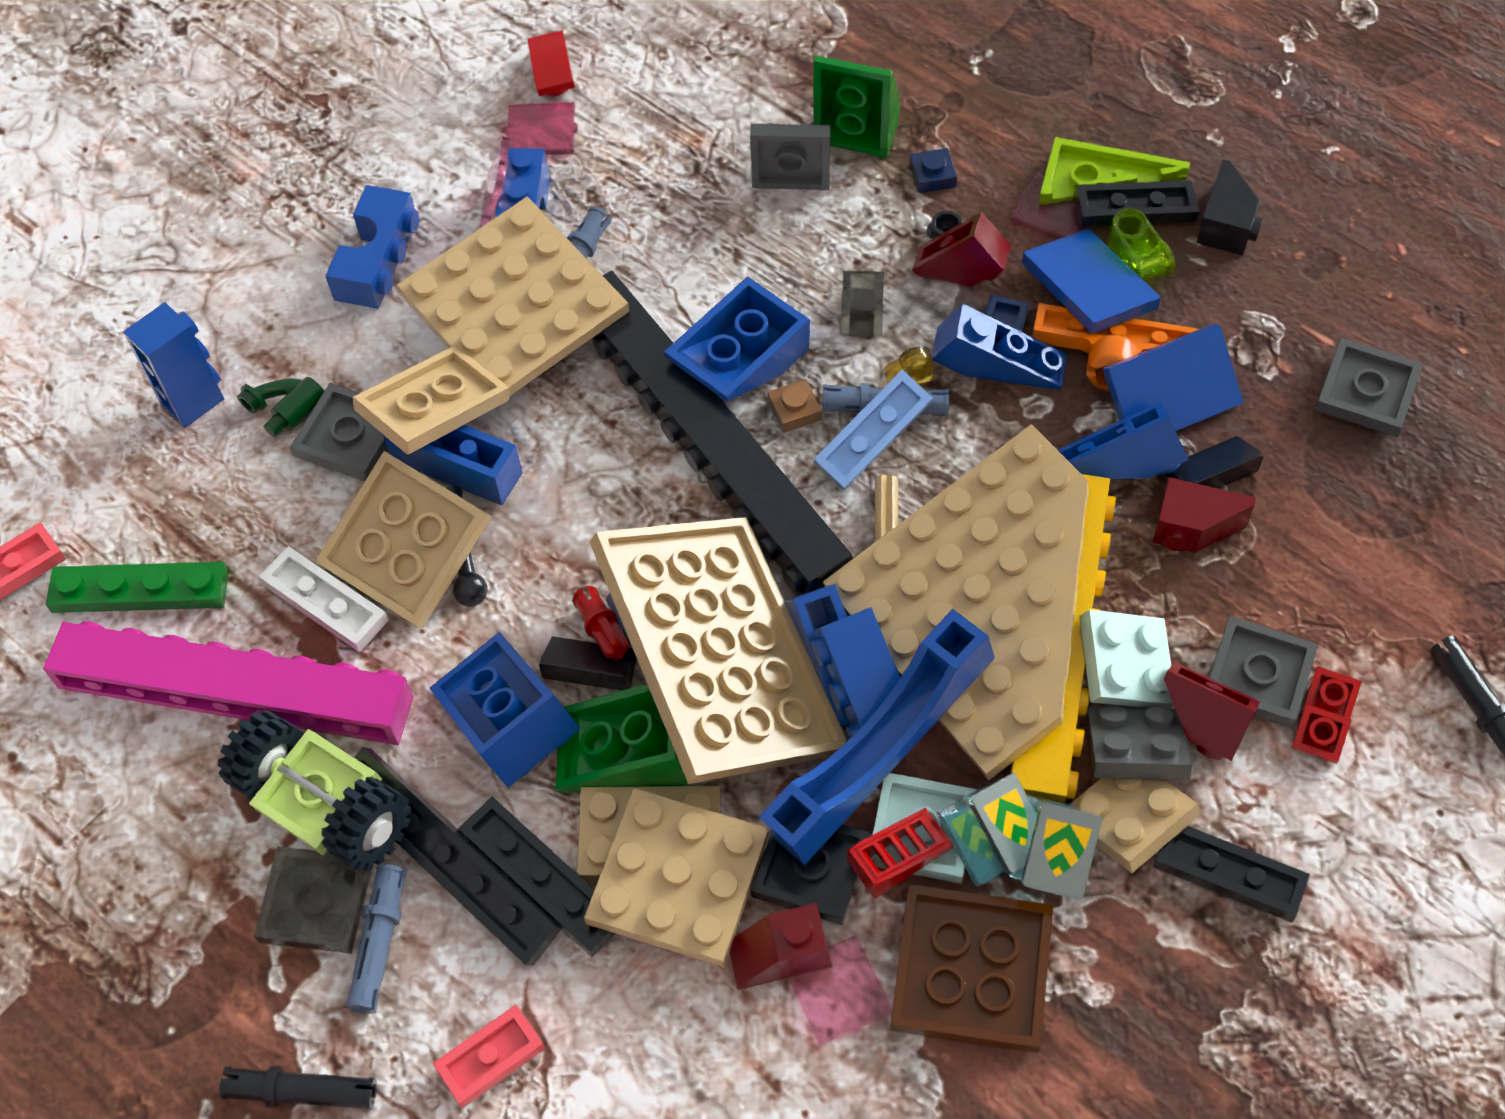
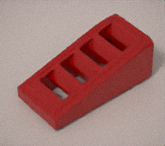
[847,808,953,899]

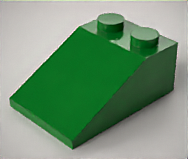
[813,55,900,158]
[555,684,694,793]

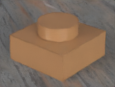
[768,379,822,433]

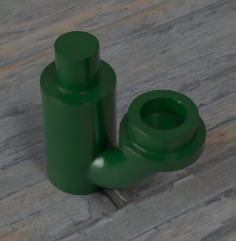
[237,376,324,437]

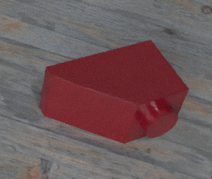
[912,212,1011,287]
[1152,477,1256,553]
[1164,662,1260,761]
[729,903,833,990]

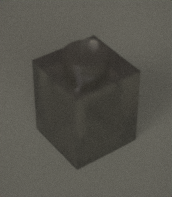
[841,271,884,337]

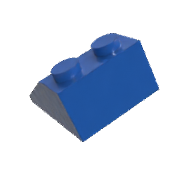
[664,276,810,402]
[429,632,580,788]

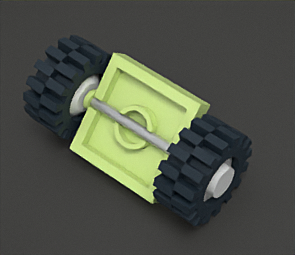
[217,710,411,872]

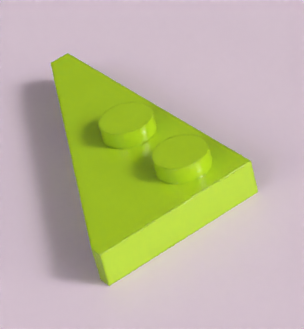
[1039,137,1190,204]

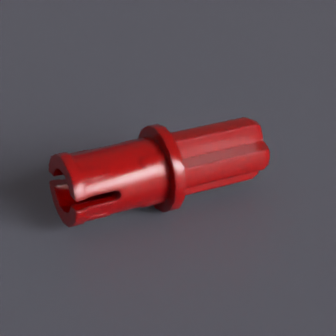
[572,585,629,661]

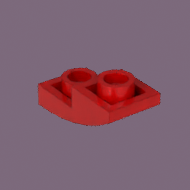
[527,30,575,96]
[1291,666,1362,764]

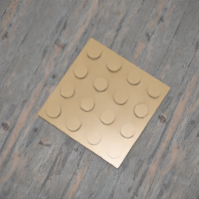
[396,196,629,396]

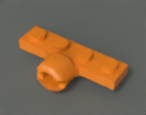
[1033,303,1199,392]

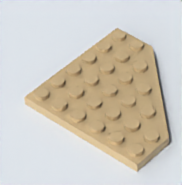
[823,424,1089,780]

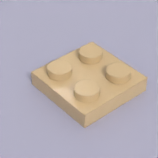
[1069,778,1200,873]

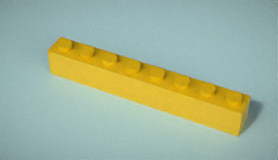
[1010,474,1116,804]

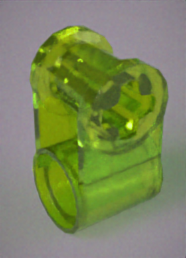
[1107,208,1176,282]

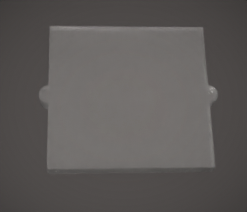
[887,276,984,343]

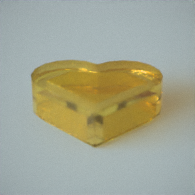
[883,346,934,384]

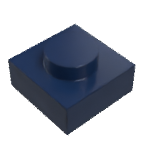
[910,148,957,193]

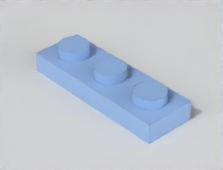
[813,370,933,491]

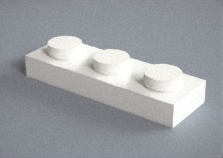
[259,546,389,652]

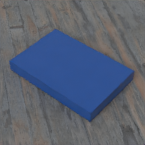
[1022,228,1161,334]
[1102,324,1244,431]

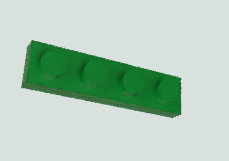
[45,561,229,613]

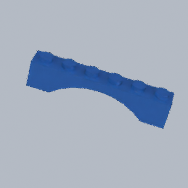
[759,609,995,865]

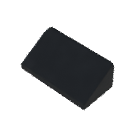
[1166,436,1264,489]
[539,636,637,691]

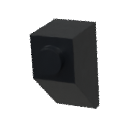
[1196,159,1263,256]

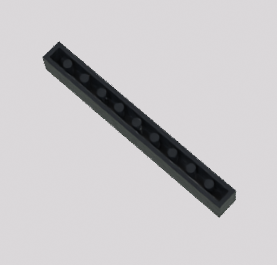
[592,270,852,594]

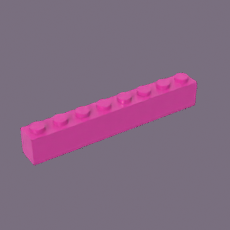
[43,621,414,746]

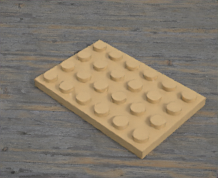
[589,517,847,784]

